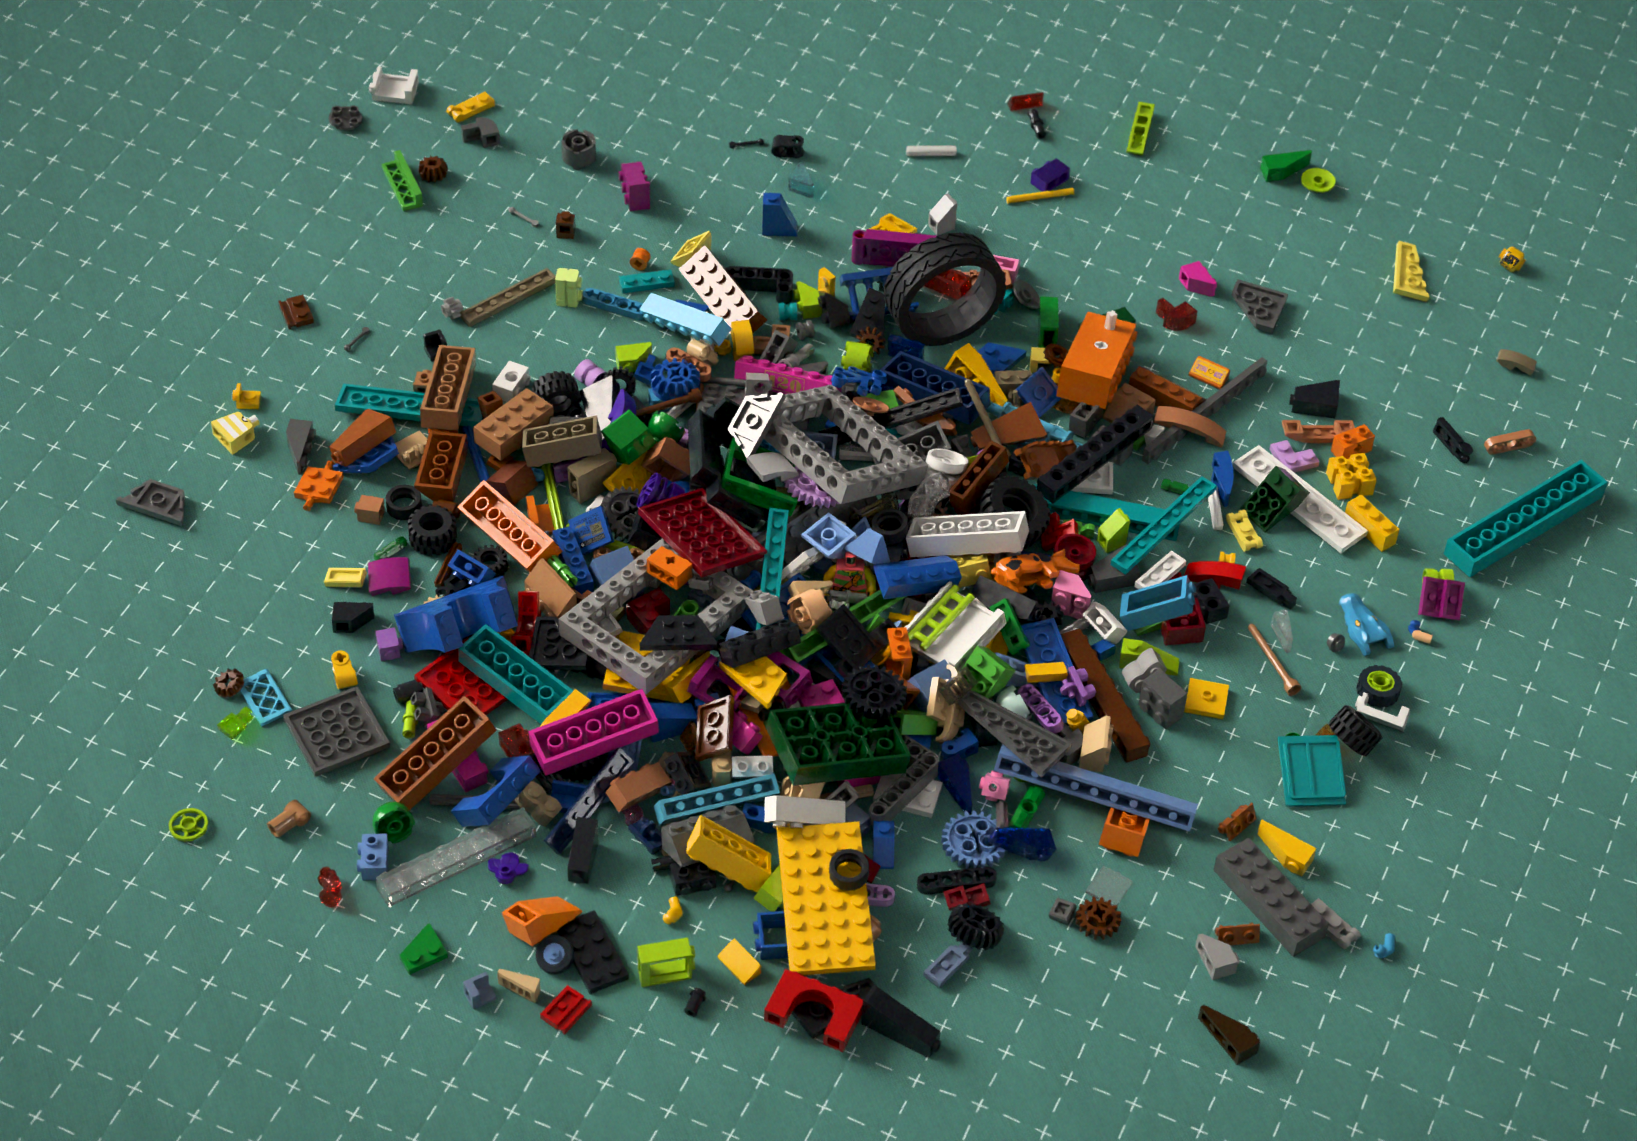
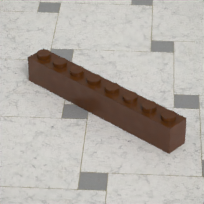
[1061,628,1150,763]

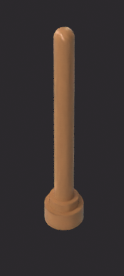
[1248,624,1302,696]

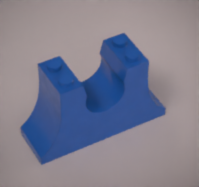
[394,576,518,653]

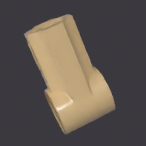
[687,339,719,367]

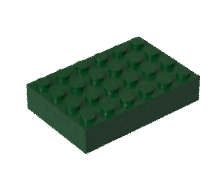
[766,703,911,786]

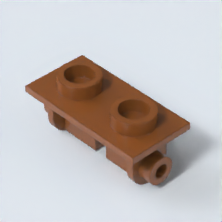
[1218,803,1257,841]
[1215,922,1260,945]

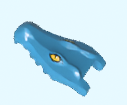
[1339,593,1394,656]

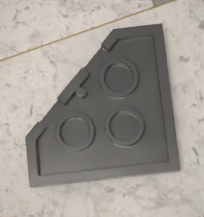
[1232,279,1288,333]

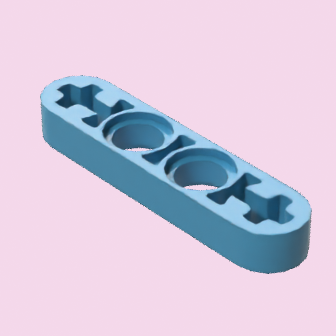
[583,288,644,320]

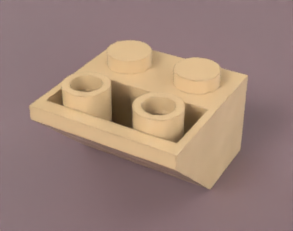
[1079,716,1113,772]

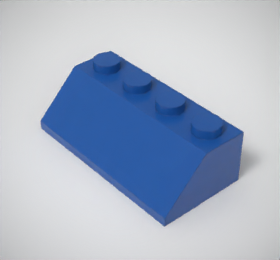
[873,555,962,599]

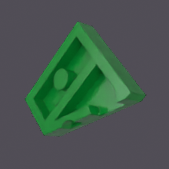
[400,923,448,975]

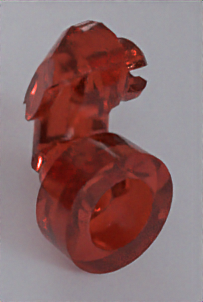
[318,866,342,908]

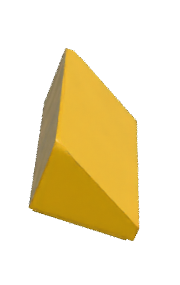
[1025,662,1068,683]
[717,939,761,985]

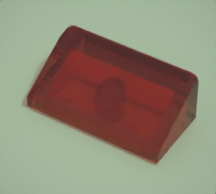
[1008,92,1044,111]

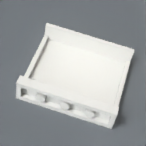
[905,581,1006,671]

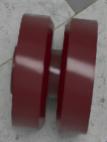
[1053,534,1096,581]

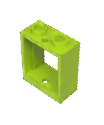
[637,937,695,987]

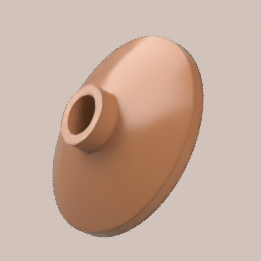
[853,397,889,416]

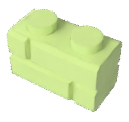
[555,268,583,308]

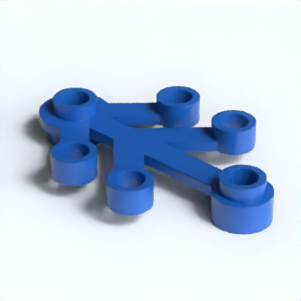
[831,366,887,396]

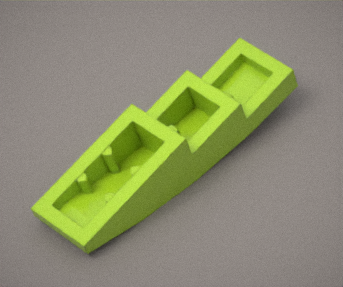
[1126,101,1155,156]

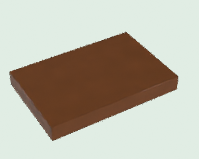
[695,695,735,762]

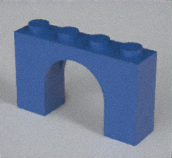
[451,755,541,827]

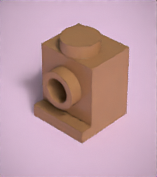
[413,370,431,393]

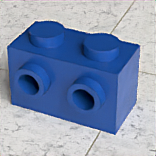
[448,549,496,586]

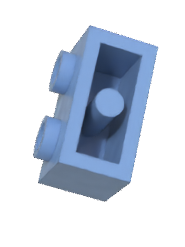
[357,833,388,880]

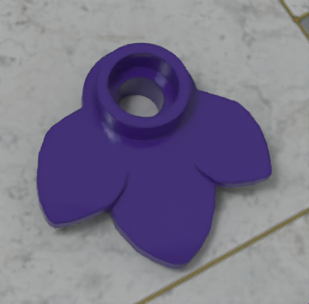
[488,852,529,884]

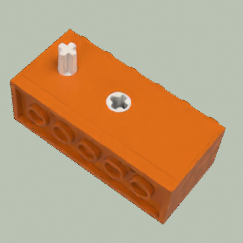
[1056,311,1138,409]

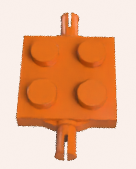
[294,460,344,511]

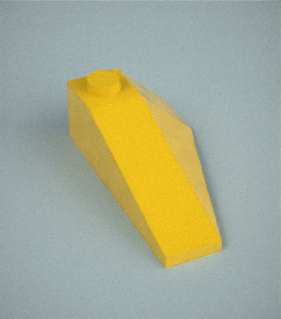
[945,343,1008,407]

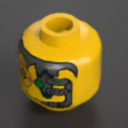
[1499,246,1526,272]

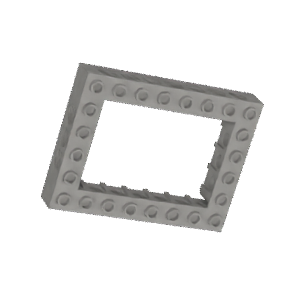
[764,385,928,504]
[559,538,754,694]

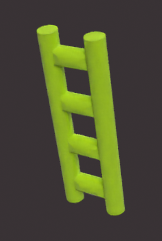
[908,584,975,651]

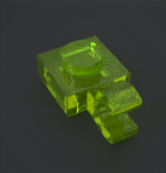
[217,706,253,740]

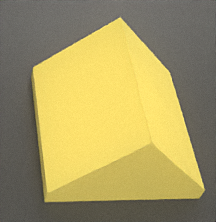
[670,231,711,267]

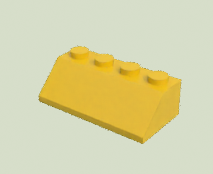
[686,815,771,892]

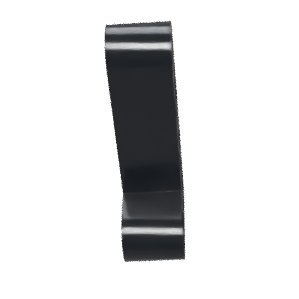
[726,266,793,305]

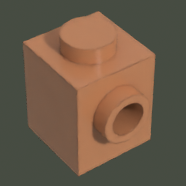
[354,495,385,525]

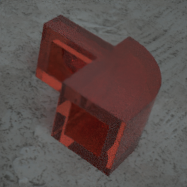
[1156,298,1198,331]

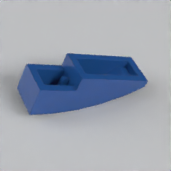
[1211,451,1234,507]

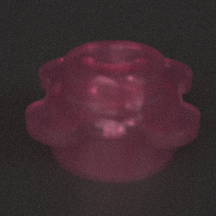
[622,804,643,826]

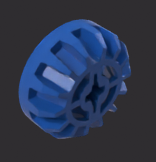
[651,358,700,401]

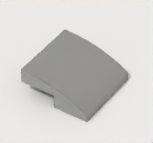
[746,452,799,482]

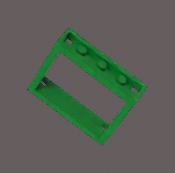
[721,438,798,517]

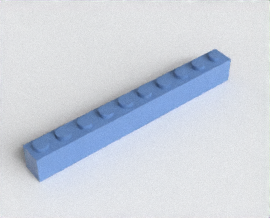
[994,744,1198,831]

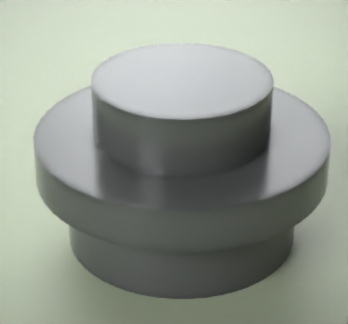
[1327,633,1345,652]

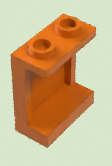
[884,627,913,681]

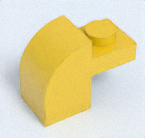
[731,320,754,361]

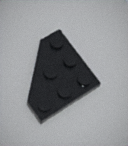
[529,617,589,670]

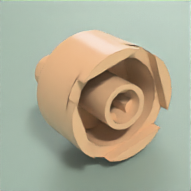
[787,589,833,634]

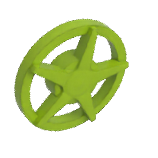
[169,808,208,842]

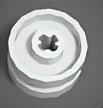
[924,449,968,489]

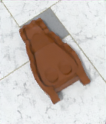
[1014,439,1077,480]

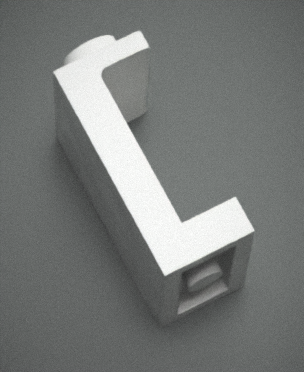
[369,66,419,104]
[1355,692,1410,732]

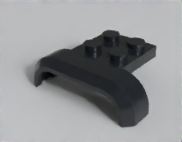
[815,604,897,678]

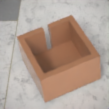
[641,437,690,482]

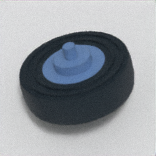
[536,935,574,974]

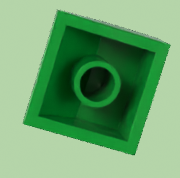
[601,410,656,465]

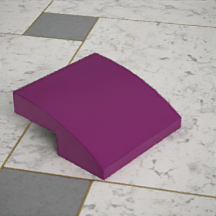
[368,557,411,596]
[1418,576,1465,621]

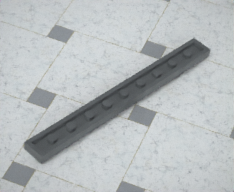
[1142,357,1267,464]

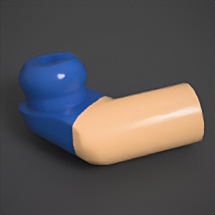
[1408,620,1433,644]

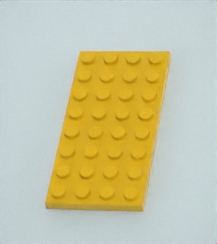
[777,821,876,975]

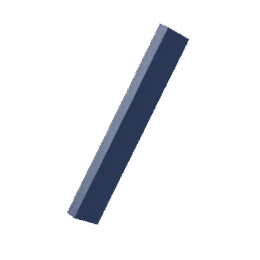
[544,748,634,855]

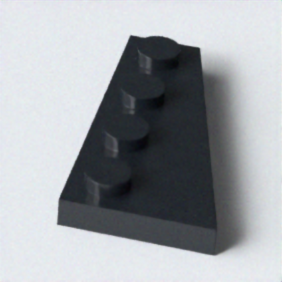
[791,978,876,1039]

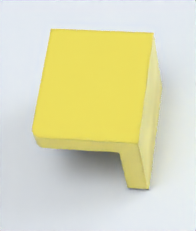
[1030,347,1052,373]

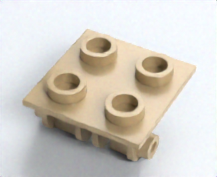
[395,430,427,470]

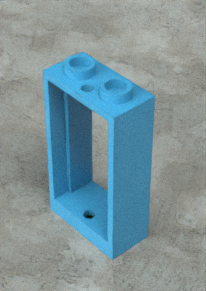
[1120,575,1196,631]

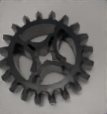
[947,903,1004,950]

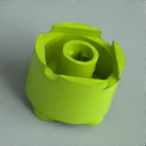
[841,341,873,377]

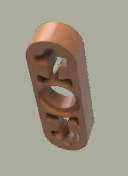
[666,348,711,382]
[1484,429,1536,455]

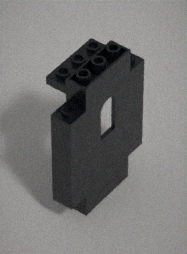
[688,397,776,528]

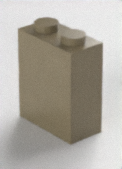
[567,448,617,504]

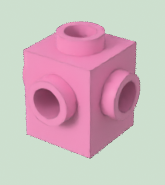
[979,771,1011,801]

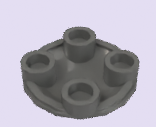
[328,105,363,130]

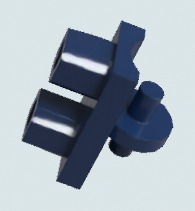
[628,816,662,855]

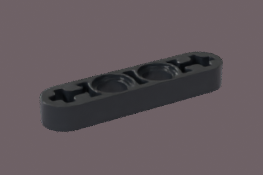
[917,867,997,895]

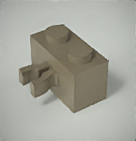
[994,370,1032,403]

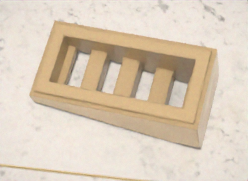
[788,581,833,598]
[497,969,541,1003]

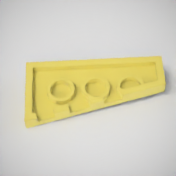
[1393,241,1429,302]

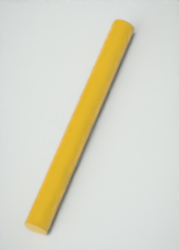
[1006,188,1074,203]

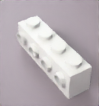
[765,795,845,828]

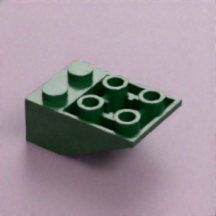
[1240,466,1310,533]

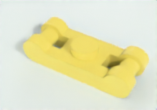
[1226,510,1263,552]

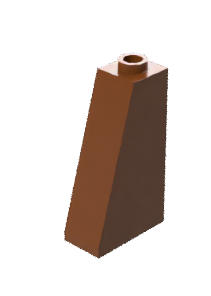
[970,402,1047,450]
[329,409,396,467]

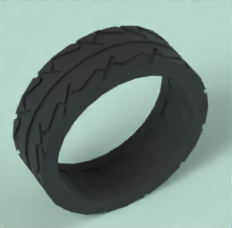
[884,232,1006,346]

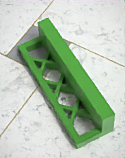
[382,150,423,211]

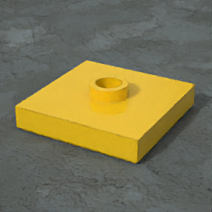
[1184,678,1229,719]

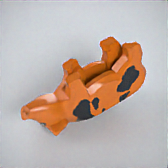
[991,549,1080,594]

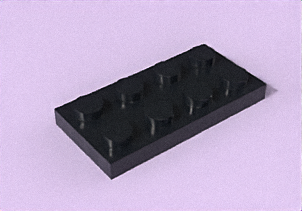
[557,910,629,994]

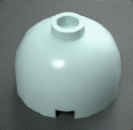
[996,685,1032,720]

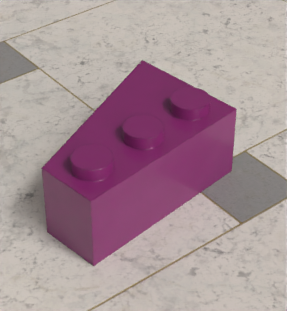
[618,162,650,211]

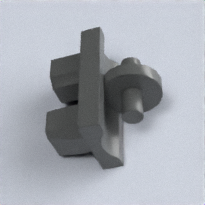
[410,687,445,728]

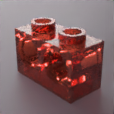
[498,723,537,765]

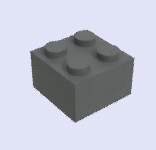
[1138,669,1188,729]

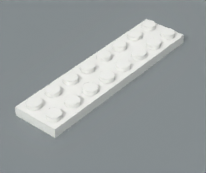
[1233,445,1368,553]

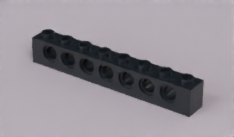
[1037,404,1154,504]

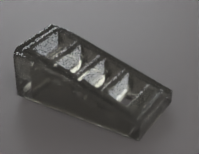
[938,666,978,705]

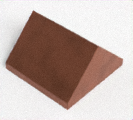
[486,460,538,506]

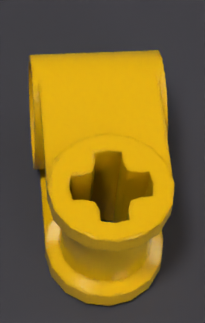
[331,650,358,690]

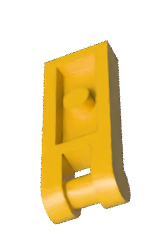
[446,92,495,123]

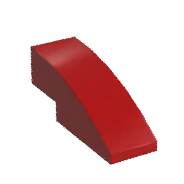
[1184,561,1246,590]

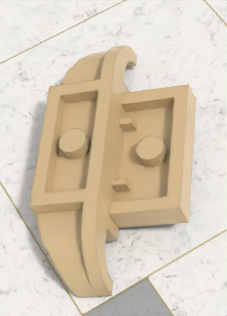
[926,665,968,744]

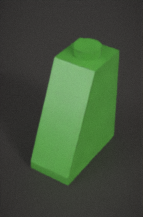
[890,709,938,735]

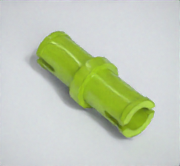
[402,700,419,739]

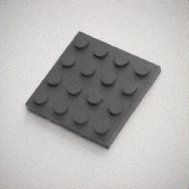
[283,686,390,777]

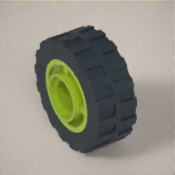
[1356,665,1402,708]

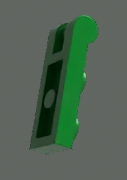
[989,598,1030,655]

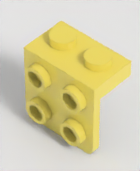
[946,553,992,588]

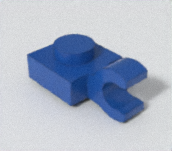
[633,354,656,385]

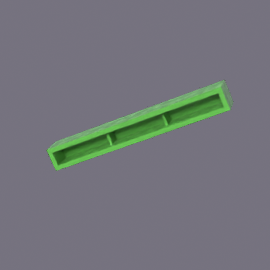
[779,590,907,669]

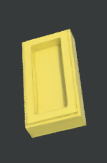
[324,568,367,587]

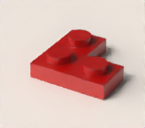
[1041,512,1079,551]

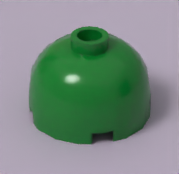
[648,411,686,443]
[372,802,415,844]

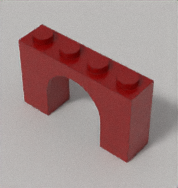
[764,969,863,1052]

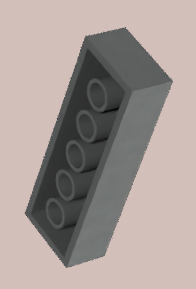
[1214,837,1329,957]

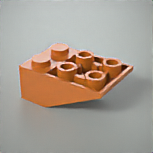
[502,896,582,947]

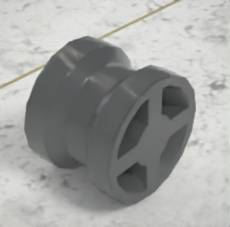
[795,320,815,340]

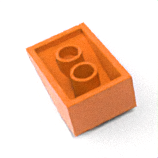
[1099,807,1150,857]

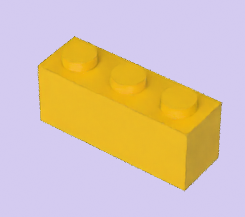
[1345,494,1400,552]

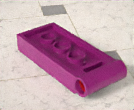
[851,229,936,267]

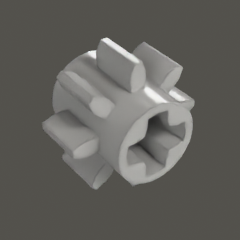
[441,297,463,320]

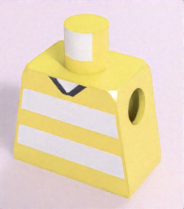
[211,412,260,455]

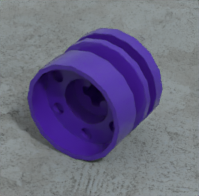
[637,473,685,508]

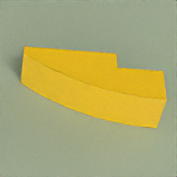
[665,651,717,703]

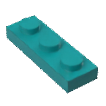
[619,270,675,293]

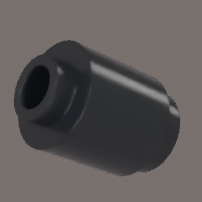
[393,679,424,704]

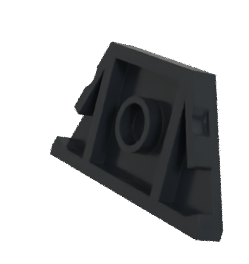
[640,615,717,651]

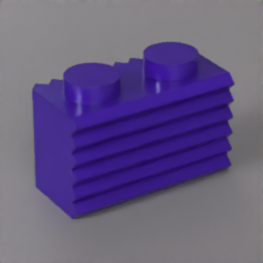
[1030,158,1070,192]

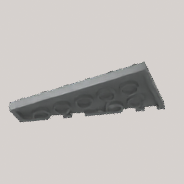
[958,689,1072,778]

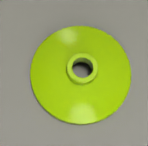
[1301,168,1336,193]

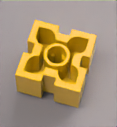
[1326,453,1377,500]

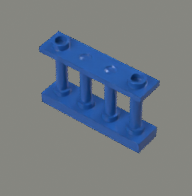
[839,267,919,322]

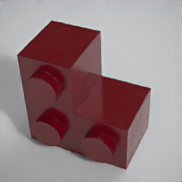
[626,587,670,635]
[1161,598,1206,646]

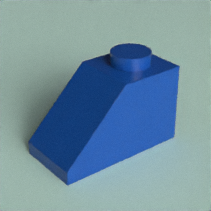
[872,821,895,869]

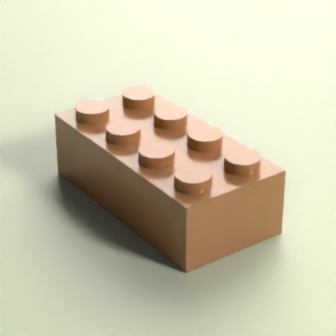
[473,388,554,461]

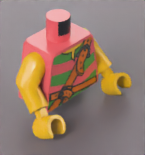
[823,551,877,604]

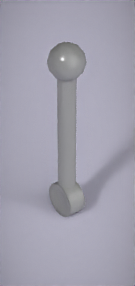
[509,207,539,227]

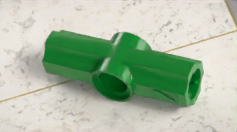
[1007,785,1045,838]

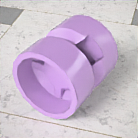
[574,359,608,387]

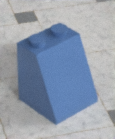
[588,546,646,599]
[908,659,952,712]

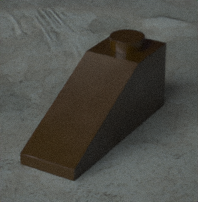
[1198,1005,1260,1065]

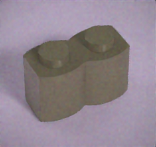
[515,781,562,826]

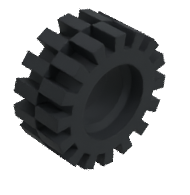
[604,367,636,397]
[472,545,508,578]

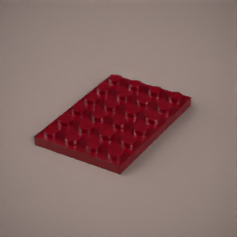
[638,488,767,577]

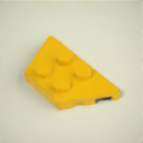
[719,656,787,709]

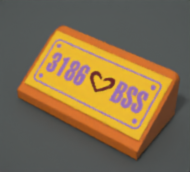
[1188,356,1230,389]

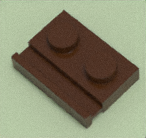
[278,295,314,329]

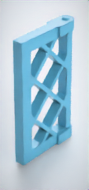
[240,669,293,727]

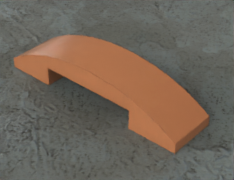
[1153,406,1226,448]
[1281,420,1355,444]

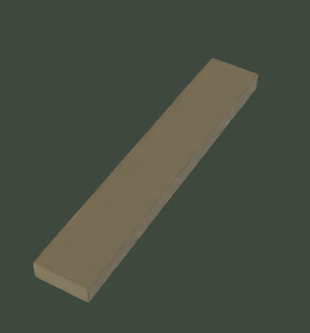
[460,268,556,327]

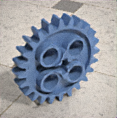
[941,810,1008,869]

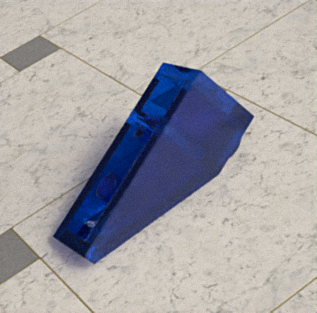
[937,754,972,815]
[987,828,1056,862]

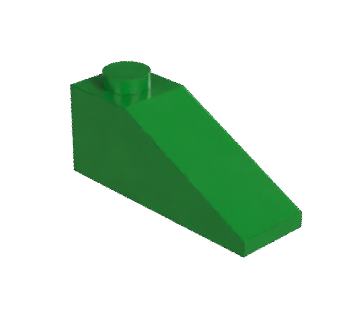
[1260,150,1312,182]

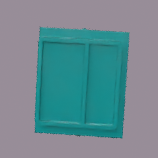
[1278,735,1346,807]

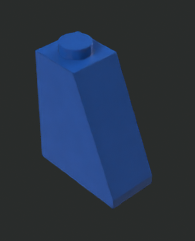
[762,193,797,236]
[650,703,698,743]

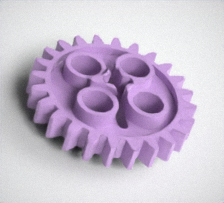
[784,466,840,508]

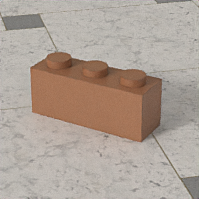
[605,762,672,812]

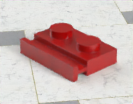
[540,985,592,1035]

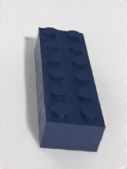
[880,351,991,425]

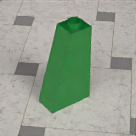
[1038,296,1059,357]

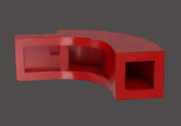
[511,591,541,655]

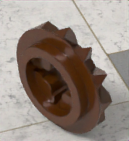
[1043,344,1068,368]
[213,668,245,698]

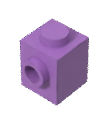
[375,627,403,661]

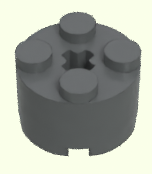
[561,129,596,170]

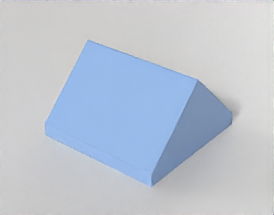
[801,512,856,559]

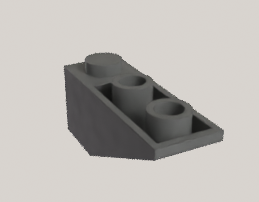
[286,419,316,474]

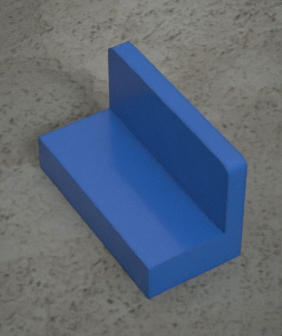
[551,780,587,813]

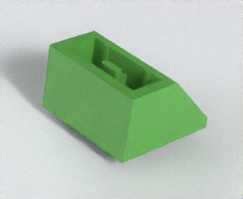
[960,646,1016,699]

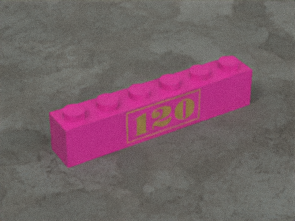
[734,355,842,394]

